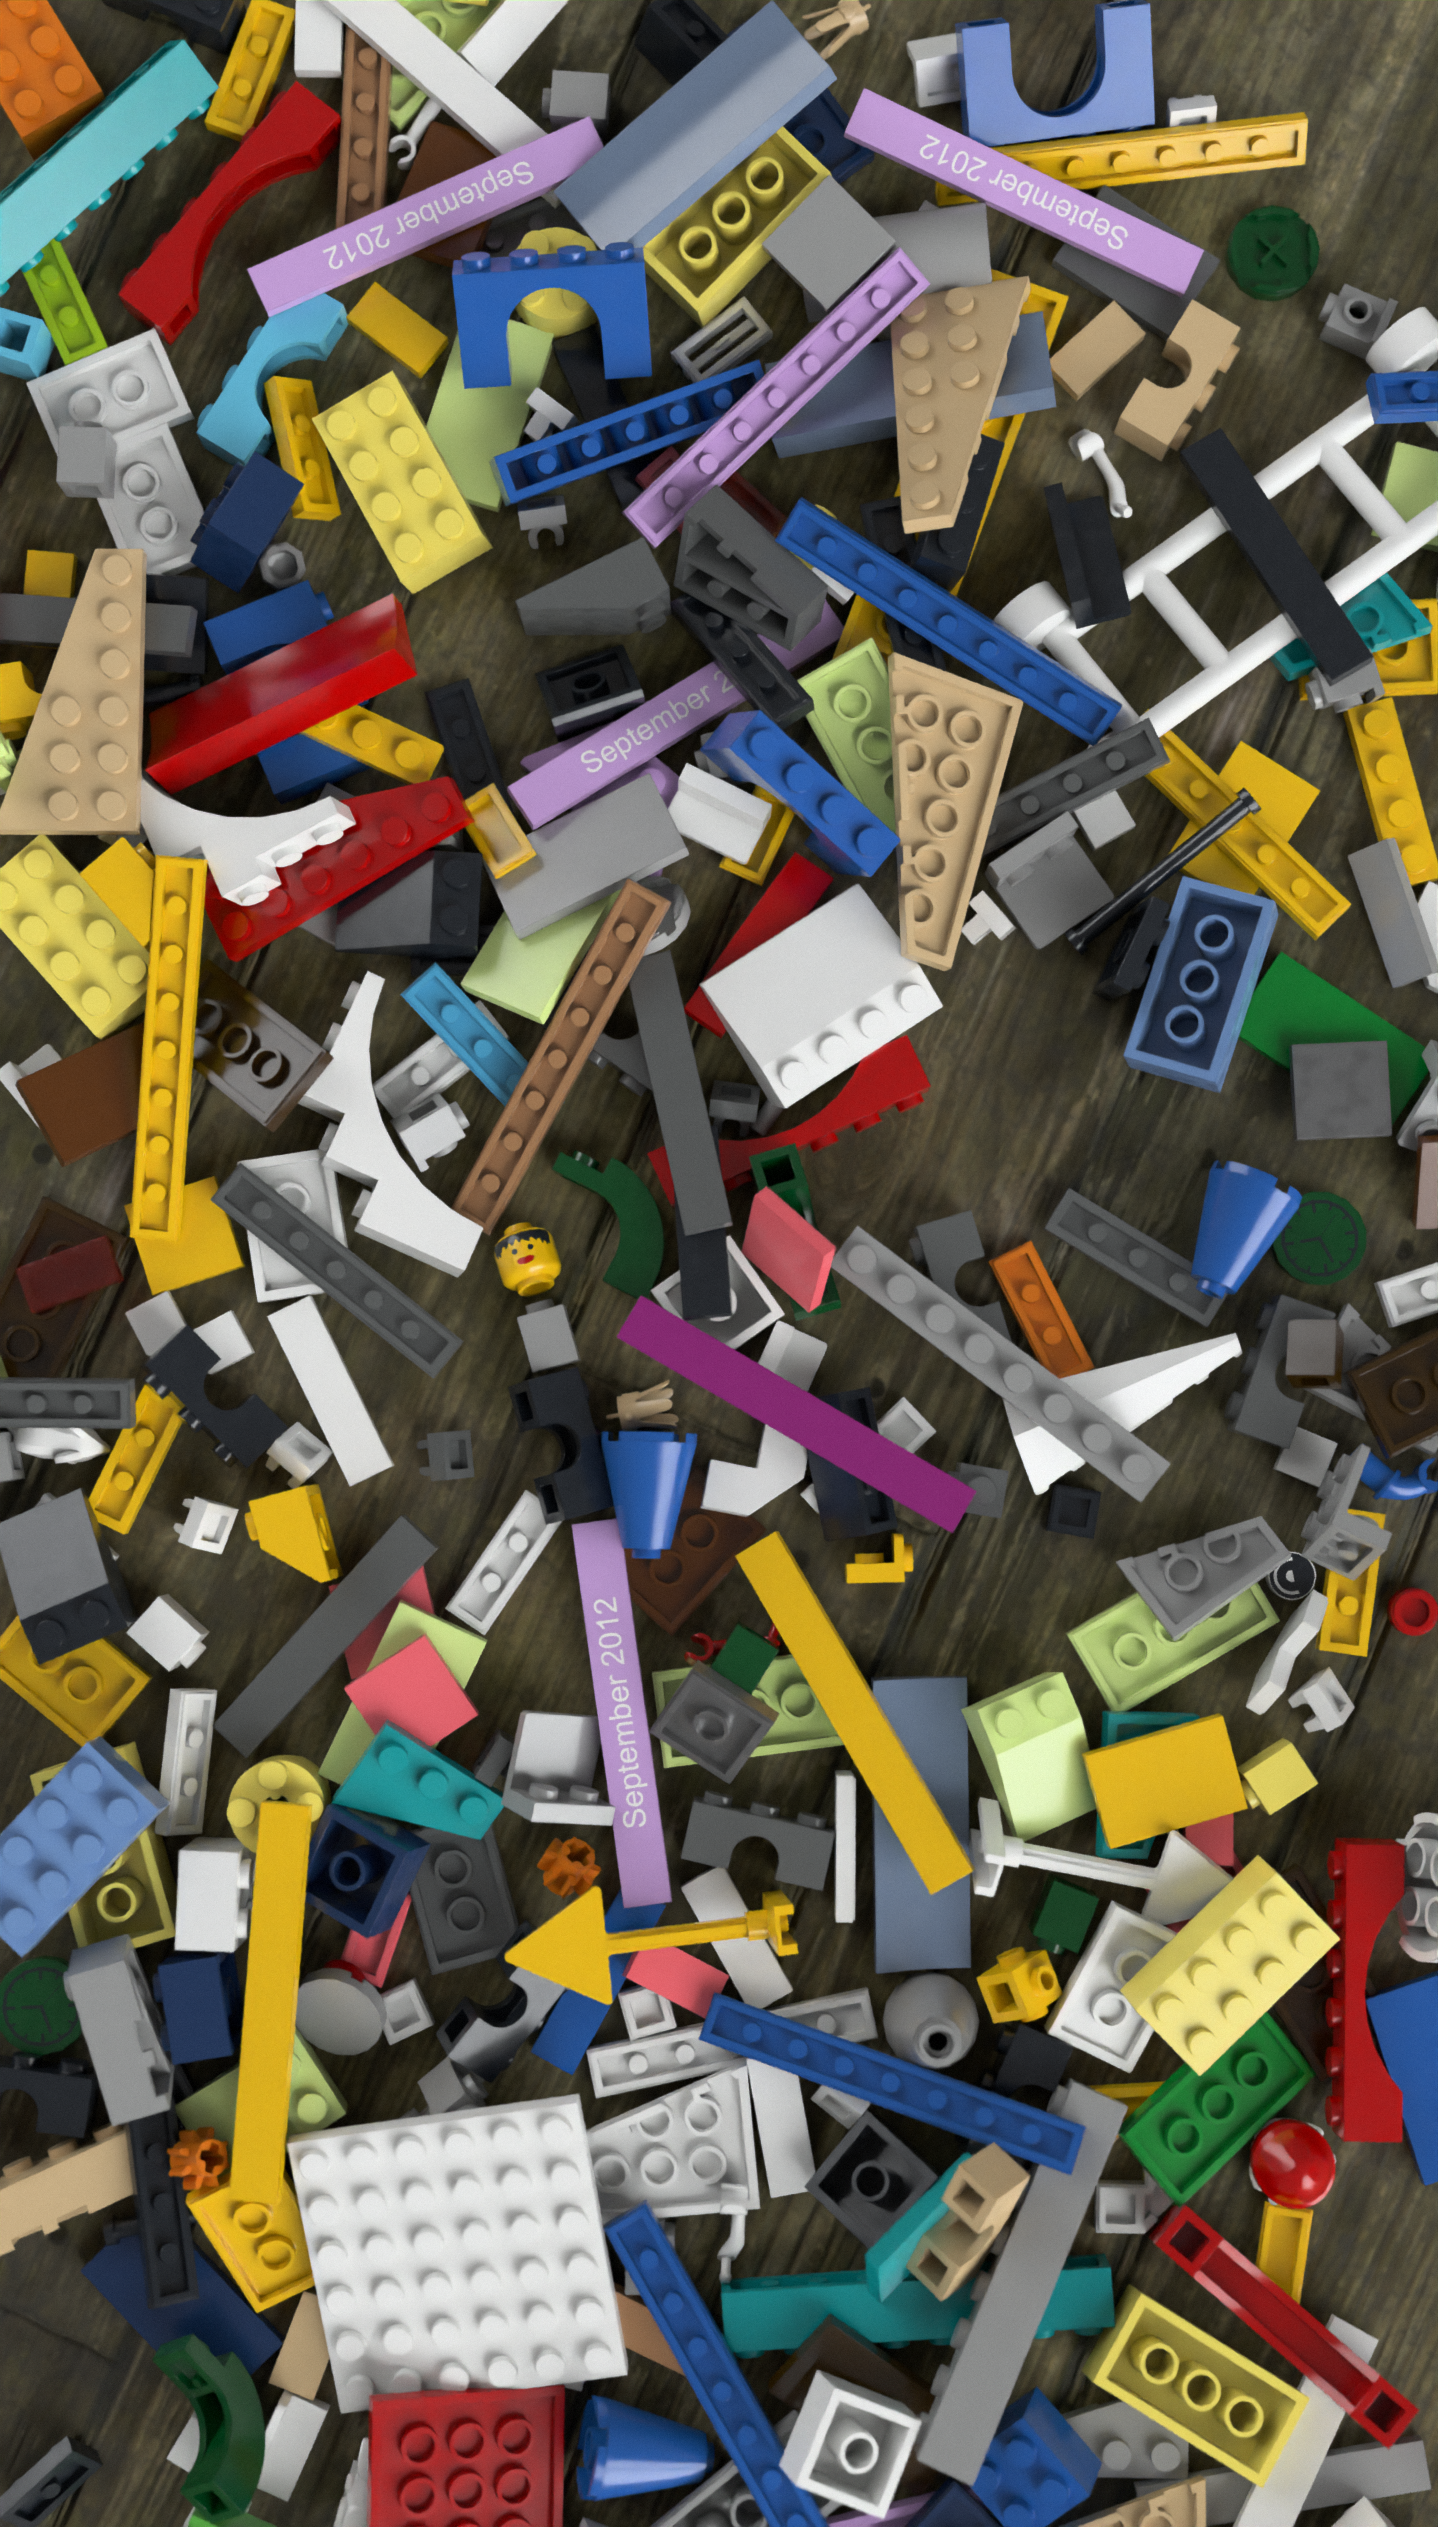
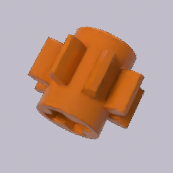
[537,1836,601,1899]
[167,2127,230,2190]

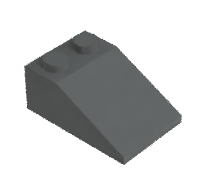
[515,537,671,635]

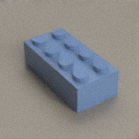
[1123,876,1278,1093]
[0,1736,170,1957]

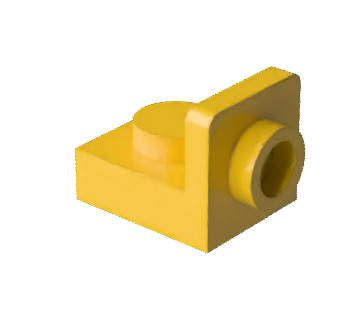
[845,1533,913,1583]

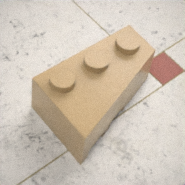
[0,2122,133,2256]

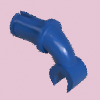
[1350,1443,1438,1500]

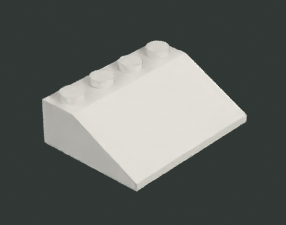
[699,884,943,1109]

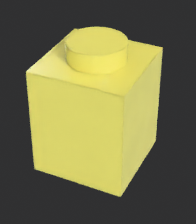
[1237,1738,1318,1815]

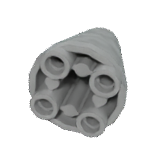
[883,1972,979,2071]

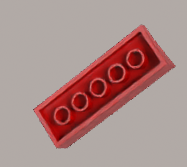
[145,593,417,795]

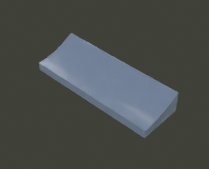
[554,0,837,250]
[765,311,1056,458]
[871,1676,971,1974]

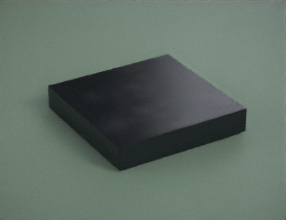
[144,573,209,674]

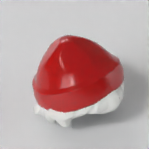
[1249,2118,1336,2209]

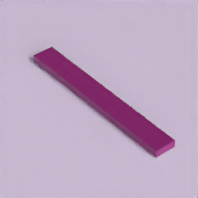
[617,1296,977,1533]

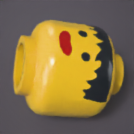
[494,1222,561,1297]

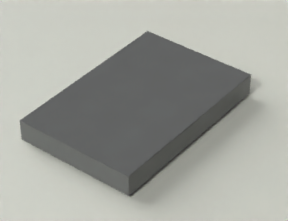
[1051,185,1220,342]
[409,1824,520,1975]

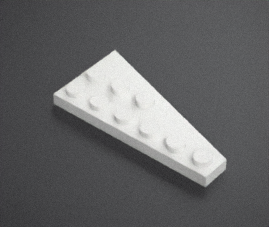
[586,2060,760,2223]

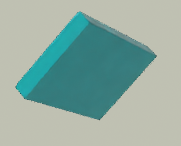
[865,2152,972,2304]

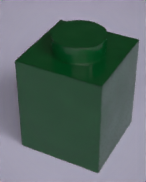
[710,1621,779,1695]
[1028,1873,1099,1955]

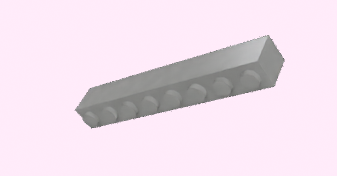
[831,1226,1171,1502]
[914,2077,1128,2486]

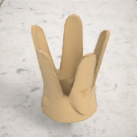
[802,0,871,60]
[606,1380,679,1431]

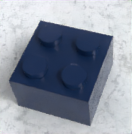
[190,451,304,593]
[305,1803,431,1939]
[153,1950,244,2065]

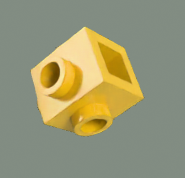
[976,1947,1063,2024]

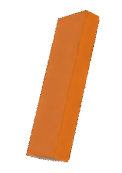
[987,1241,1095,1379]

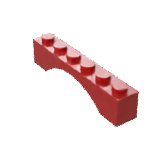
[118,81,341,346]
[647,1035,931,1209]
[1325,1838,1405,2143]
[1149,2204,1419,2450]

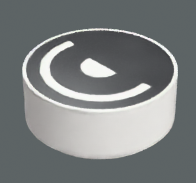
[1265,1551,1316,1600]

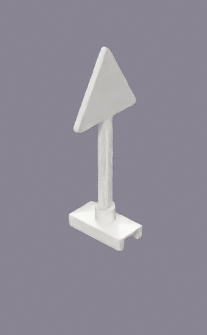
[969,1797,1233,1925]

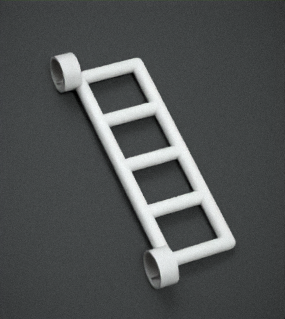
[993,307,1438,737]

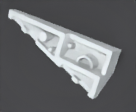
[1002,1333,1243,1495]

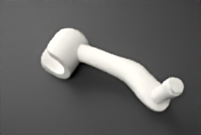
[389,98,441,171]
[1068,429,1133,518]
[717,2183,748,2284]

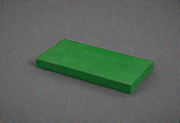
[1238,952,1429,1125]
[1117,2011,1316,2208]

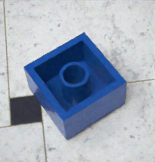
[968,2386,1102,2527]

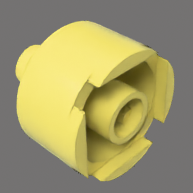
[515,227,598,340]
[227,1755,332,1853]

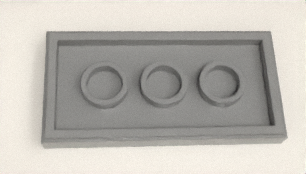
[482,773,690,940]

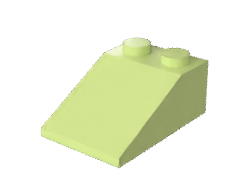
[961,1672,1096,1842]
[175,2026,348,2178]

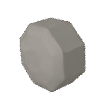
[258,542,306,591]

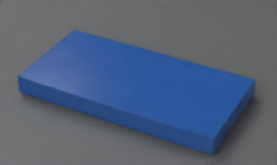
[1365,1971,1438,2186]

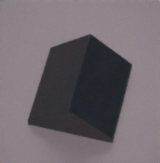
[535,644,645,743]

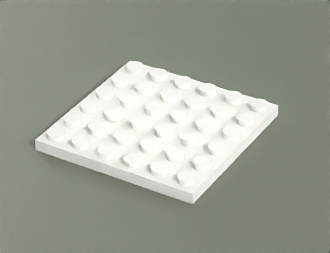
[287,2094,628,2414]

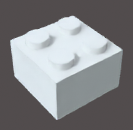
[651,1235,785,1350]
[175,1837,256,1952]
[779,2370,922,2519]

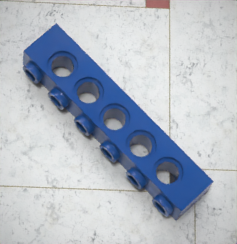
[489,359,764,507]

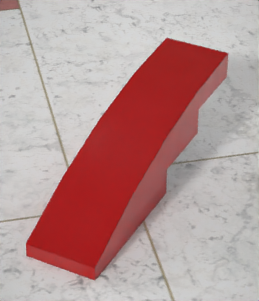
[684,852,834,1038]

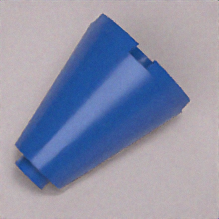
[1191,1160,1302,1299]
[601,1431,697,1559]
[577,2396,714,2501]

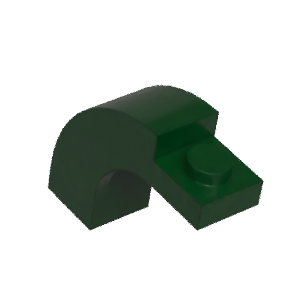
[749,1143,842,1321]
[552,1150,665,1300]
[152,2334,265,2524]

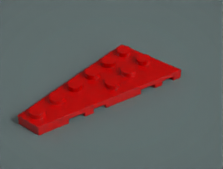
[204,776,475,962]

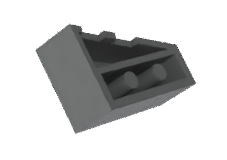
[674,484,828,651]

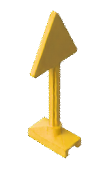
[504,1885,798,2005]

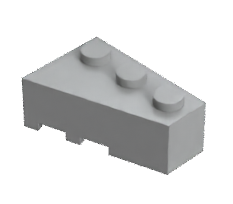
[63,1933,175,2126]

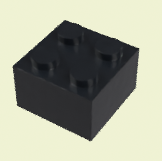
[804,2110,943,2250]

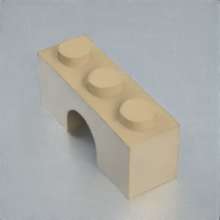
[1114,299,1240,461]
[906,2142,1031,2301]

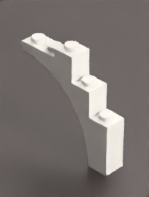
[98,768,356,906]
[298,971,483,1278]

